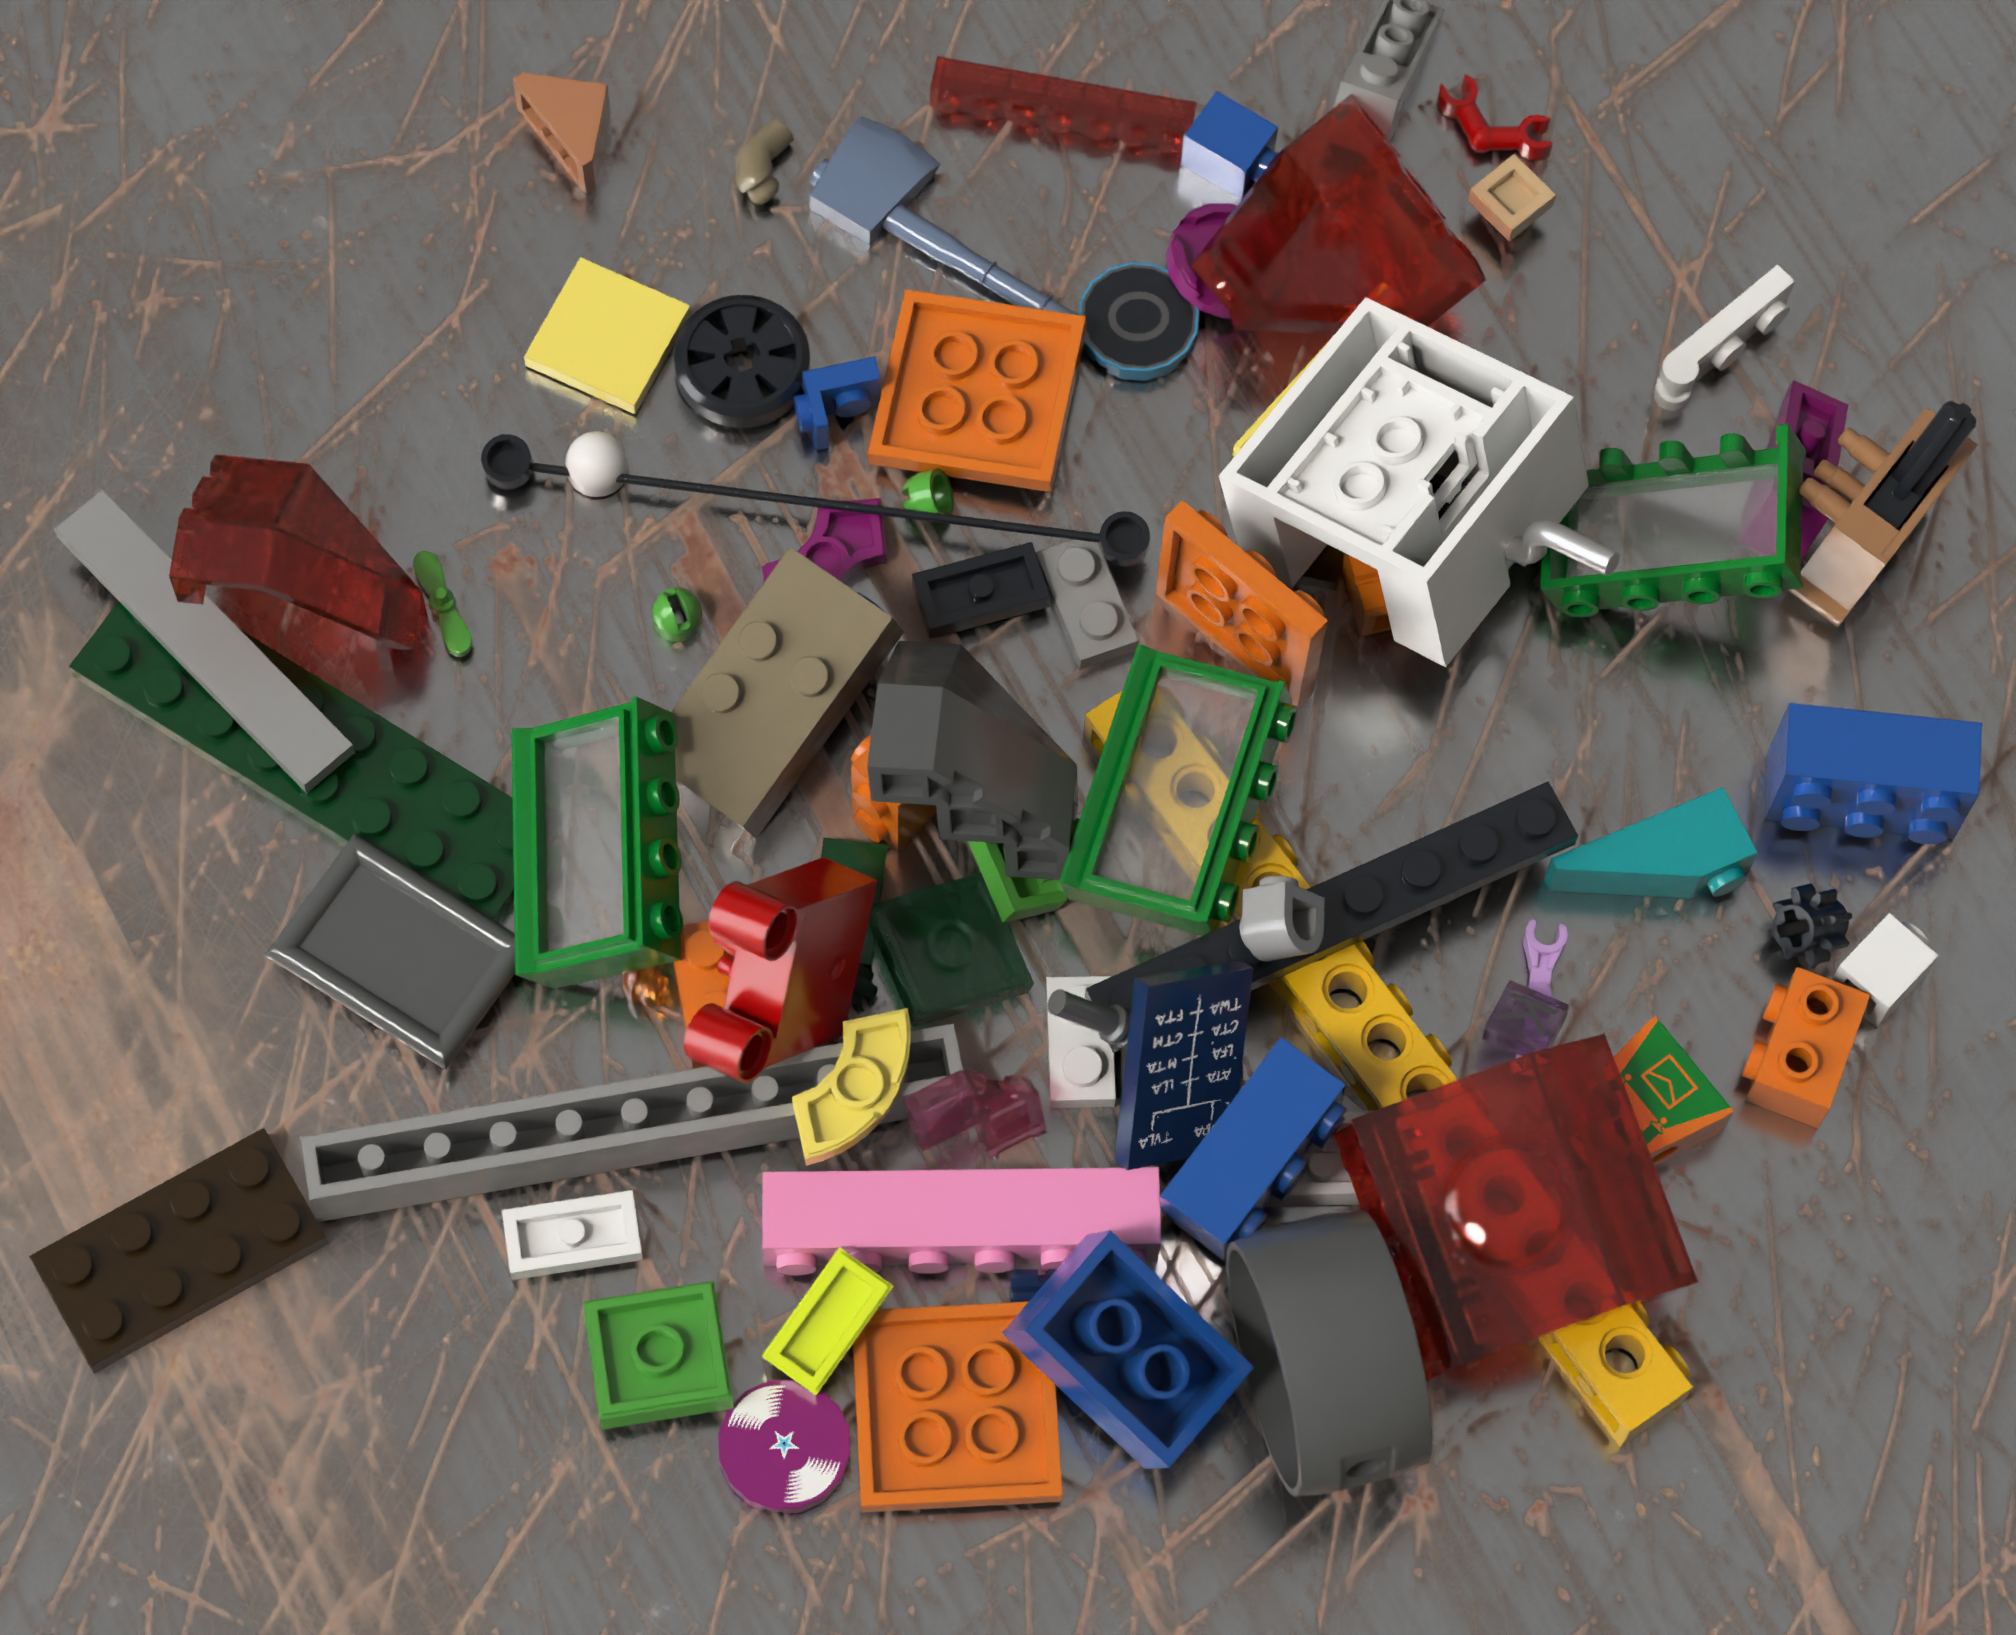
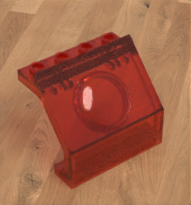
[1334,1034,1698,1381]

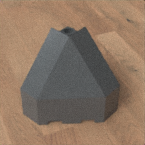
[867,641,1078,880]

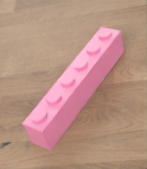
[762,1167,1161,1275]

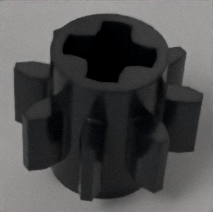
[1769,883,1853,966]

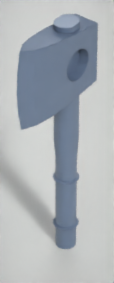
[809,116,1078,315]

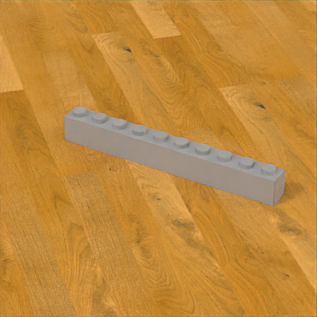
[300,1024,966,1222]

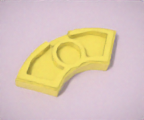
[792,1008,910,1166]

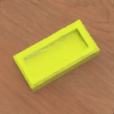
[761,1247,894,1395]

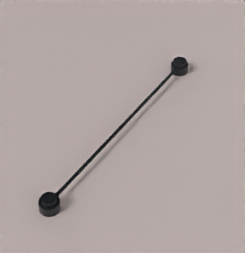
[481,434,1150,567]

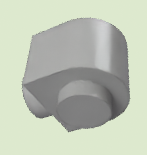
[1240,876,1325,962]

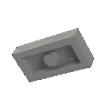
[1036,540,1139,670]

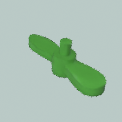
[413,551,472,657]

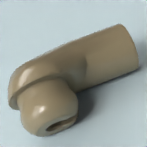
[735,118,794,204]

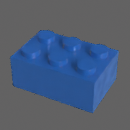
[1764,703,1982,844]
[1160,1037,1347,1261]
[1002,1230,1254,1469]

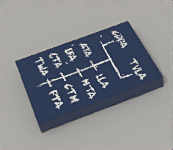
[1114,960,1254,1170]

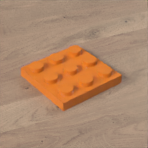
[867,289,1087,492]
[1155,500,1328,710]
[853,1302,1063,1513]

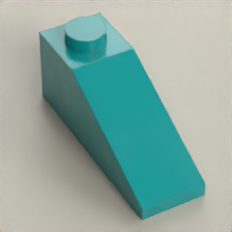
[1544,787,1758,899]

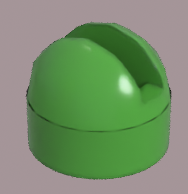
[902,469,954,521]
[652,587,703,642]

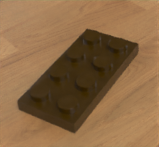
[29,1128,329,1374]

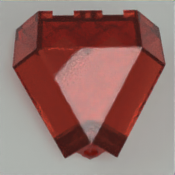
[1190,94,1486,334]
[169,454,428,672]

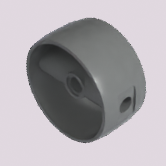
[1226,1210,1432,1497]

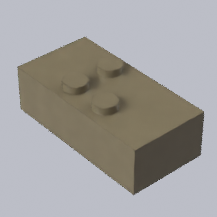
[672,547,904,838]

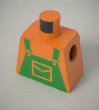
[1567,1016,1734,1175]

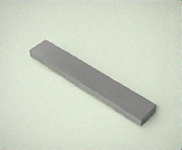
[54,489,355,794]

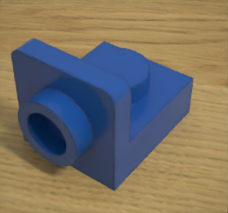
[793,356,881,450]

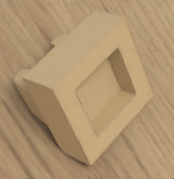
[1467,154,1556,241]

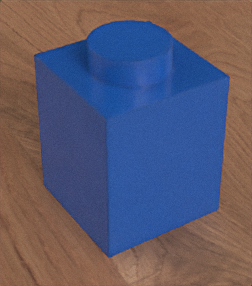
[1181,91,1280,200]

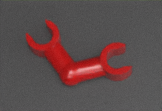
[1437,74,1553,161]

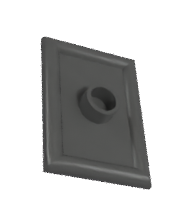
[265,833,515,1070]

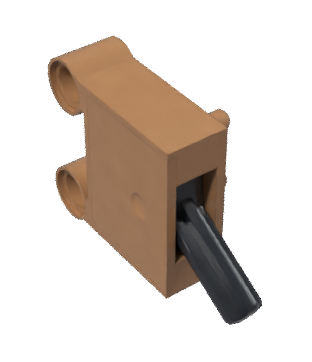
[1787,401,1978,628]

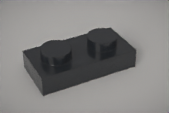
[912,542,1050,639]

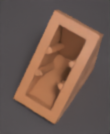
[513,72,611,195]

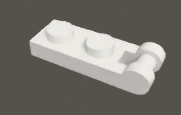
[1653,264,1795,411]

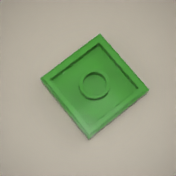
[583,1281,734,1430]

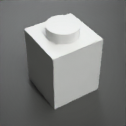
[1832,913,1939,1028]

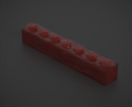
[930,56,1197,153]

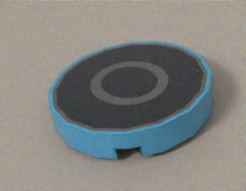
[1078,262,1199,381]

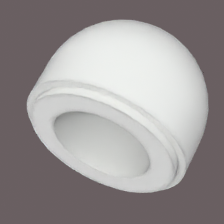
[565,431,628,497]

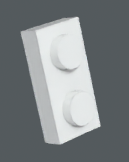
[1046,976,1116,1108]
[502,1190,643,1280]

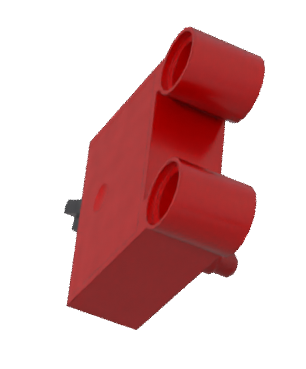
[684,857,878,1083]

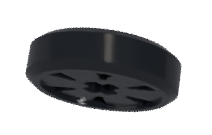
[674,295,810,428]

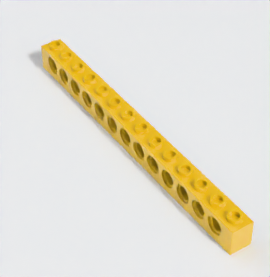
[1083,687,1693,1448]

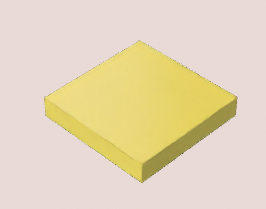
[524,257,691,414]

